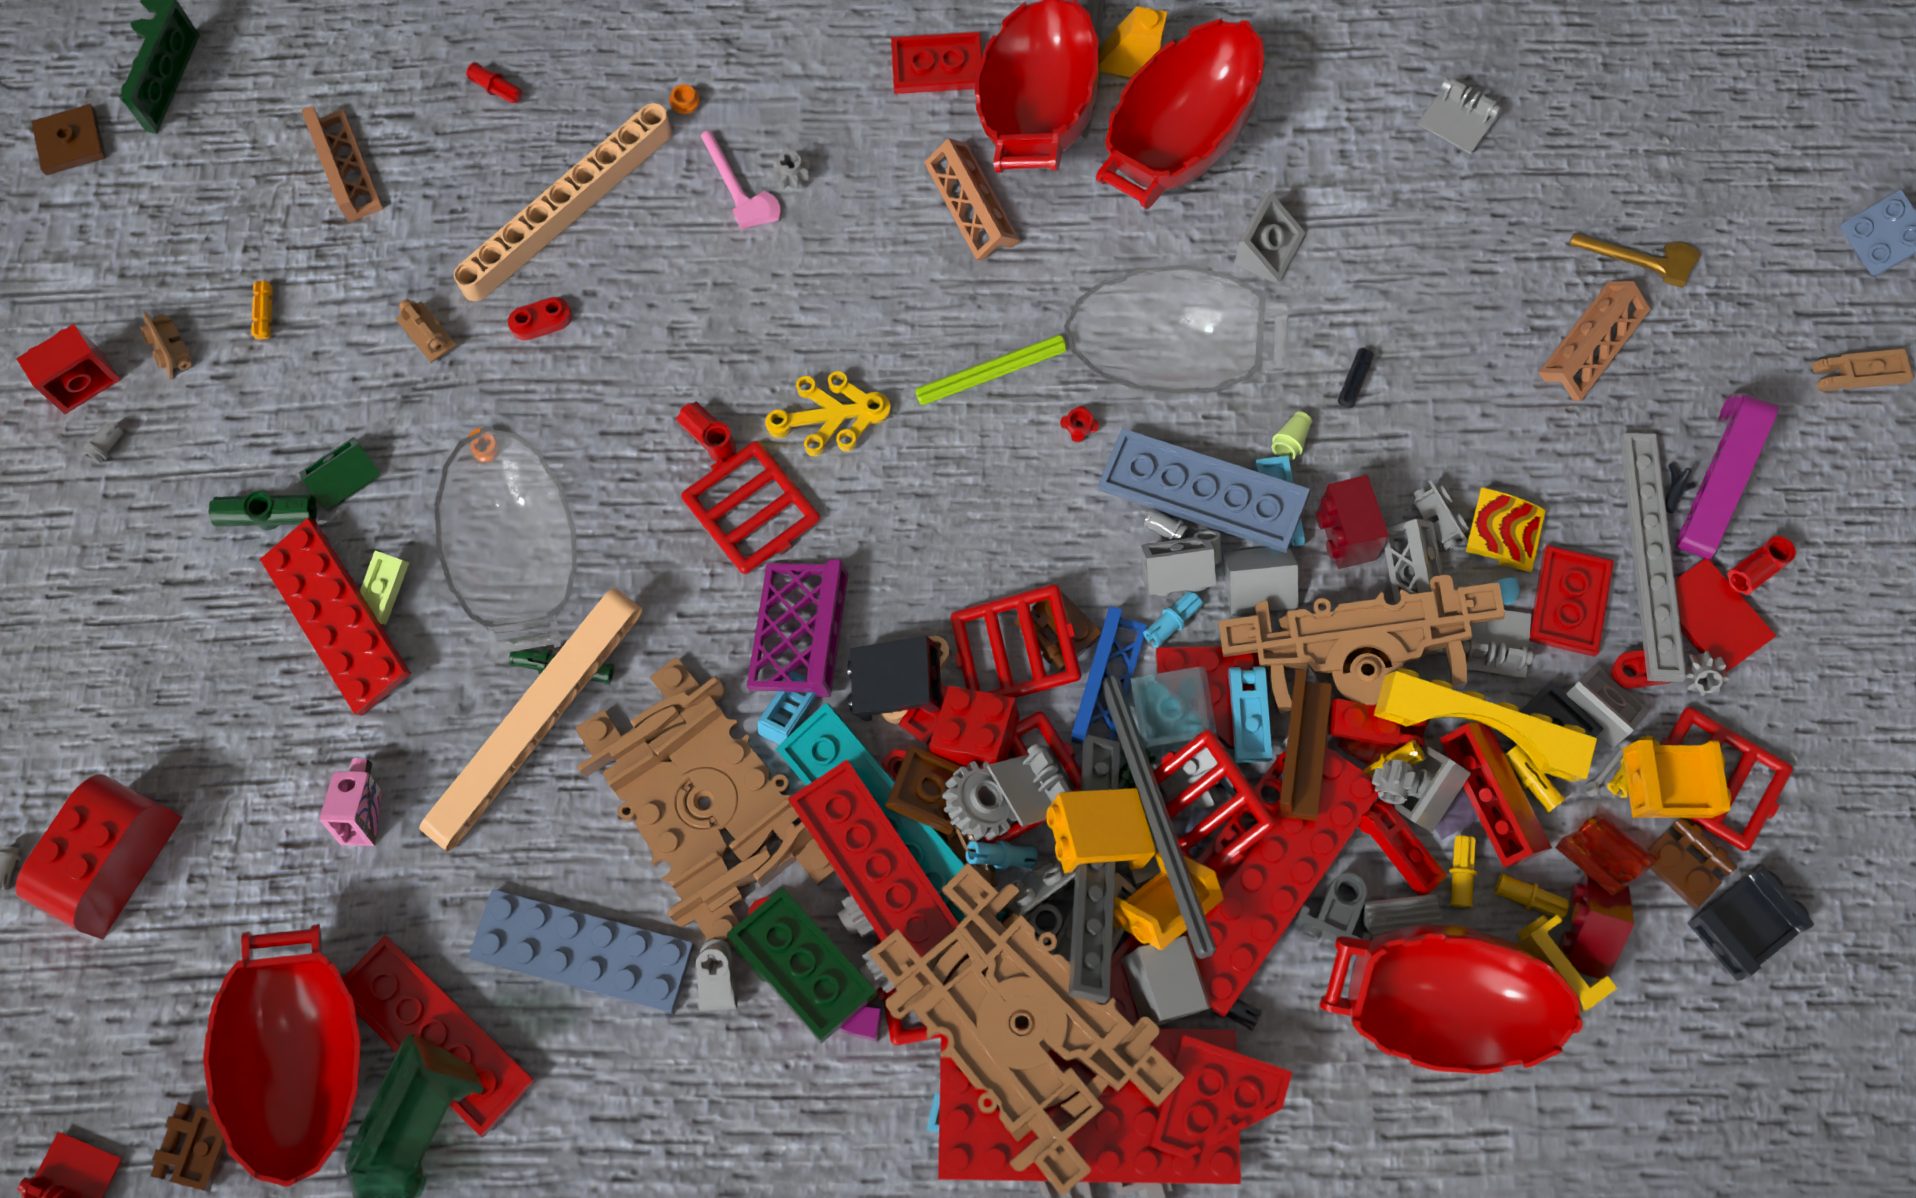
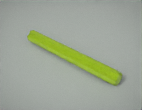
[915,334,1066,405]

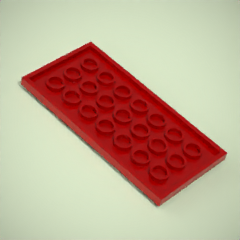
[938,1027,1241,1185]

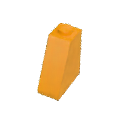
[1099,6,1167,77]

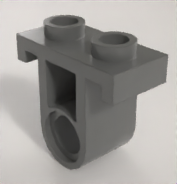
[1293,873,1371,949]

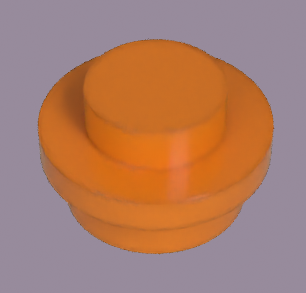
[669,84,700,114]

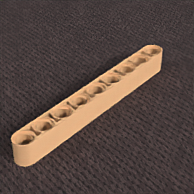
[454,103,672,301]
[419,588,642,851]

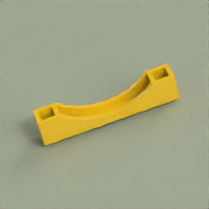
[1374,668,1597,782]

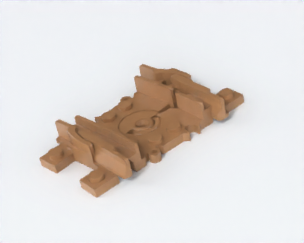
[575,657,836,949]
[869,863,1184,1196]

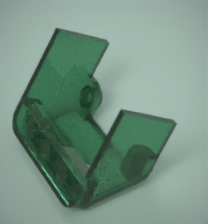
[345,1034,483,1198]

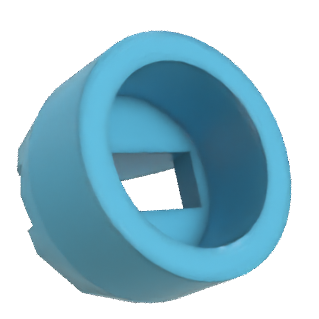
[1492,578,1520,605]

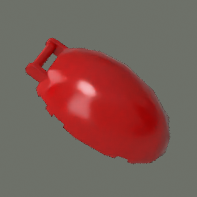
[975,0,1099,173]
[1096,18,1265,209]
[203,924,361,1187]
[1319,924,1583,1074]

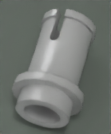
[82,421,124,464]
[1144,508,1189,541]
[0,844,22,890]

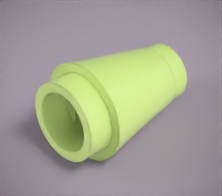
[1272,412,1312,461]

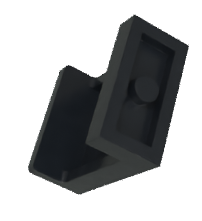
[847,636,942,722]
[1687,867,1814,981]

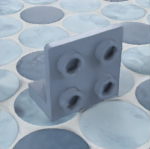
[1840,189,1916,277]

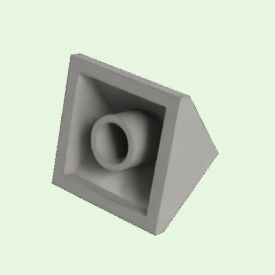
[1234,192,1305,283]
[1221,547,1298,617]
[1566,663,1650,748]
[1392,745,1471,832]
[1121,936,1211,1026]

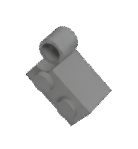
[1141,530,1222,596]

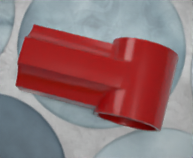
[676,401,736,462]
[1727,536,1796,596]

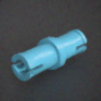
[966,840,1037,869]

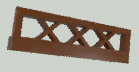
[1280,669,1332,821]

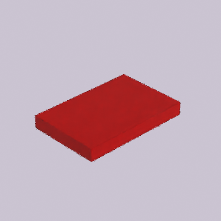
[891,31,982,94]
[1529,545,1614,657]
[1675,558,1776,673]

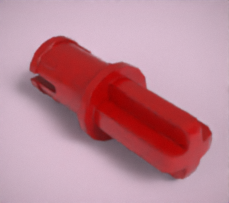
[466,62,523,104]

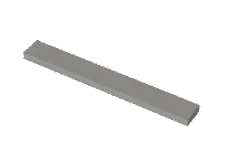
[1620,432,1687,682]

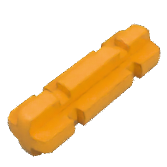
[251,280,273,340]

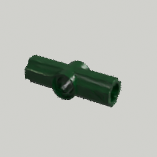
[208,491,318,530]

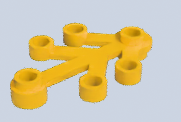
[765,371,891,456]

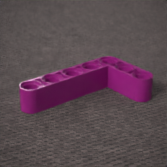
[1675,393,1779,560]

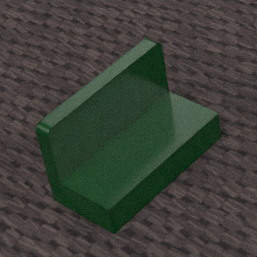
[299,437,380,510]

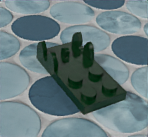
[119,0,200,134]
[726,887,877,1044]

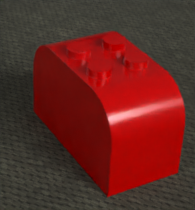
[16,774,183,940]

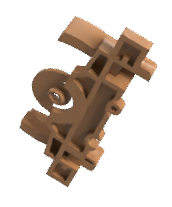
[1218,575,1505,714]

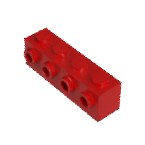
[1440,722,1552,868]

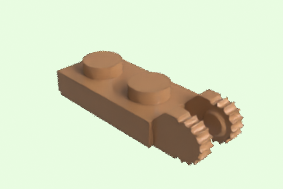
[1812,349,1914,392]

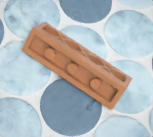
[301,106,383,222]
[924,138,1020,261]
[1538,281,1650,401]

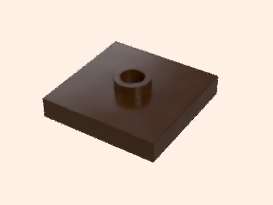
[31,104,106,176]
[885,744,962,835]

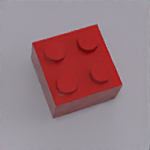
[16,324,121,414]
[929,686,1020,767]

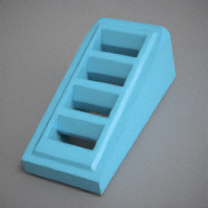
[757,671,817,745]

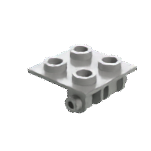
[1417,77,1503,154]
[1462,610,1533,679]
[987,743,1072,827]
[1007,857,1075,918]

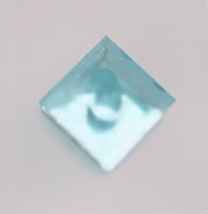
[1130,667,1217,747]

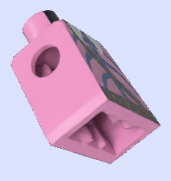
[319,758,382,846]

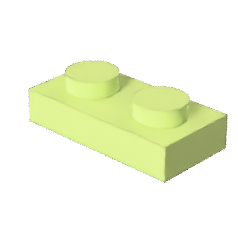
[360,551,409,625]

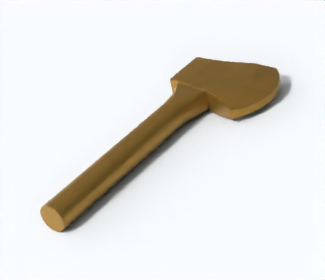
[1569,233,1702,288]

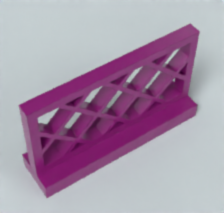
[746,559,849,697]

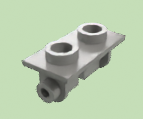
[1413,480,1470,551]

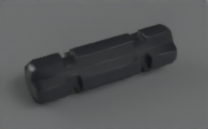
[1337,348,1374,408]

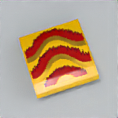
[1465,487,1546,572]

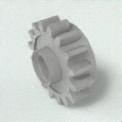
[942,761,1017,841]

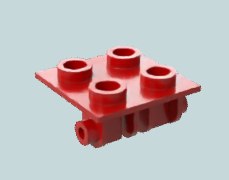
[17,1131,123,1198]

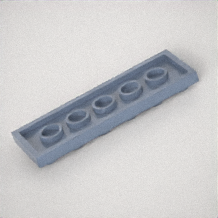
[1098,428,1310,553]
[468,889,695,1014]

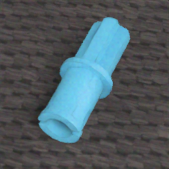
[1143,592,1203,648]

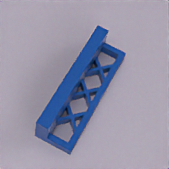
[1071,606,1147,745]

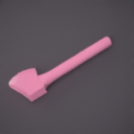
[701,130,781,230]

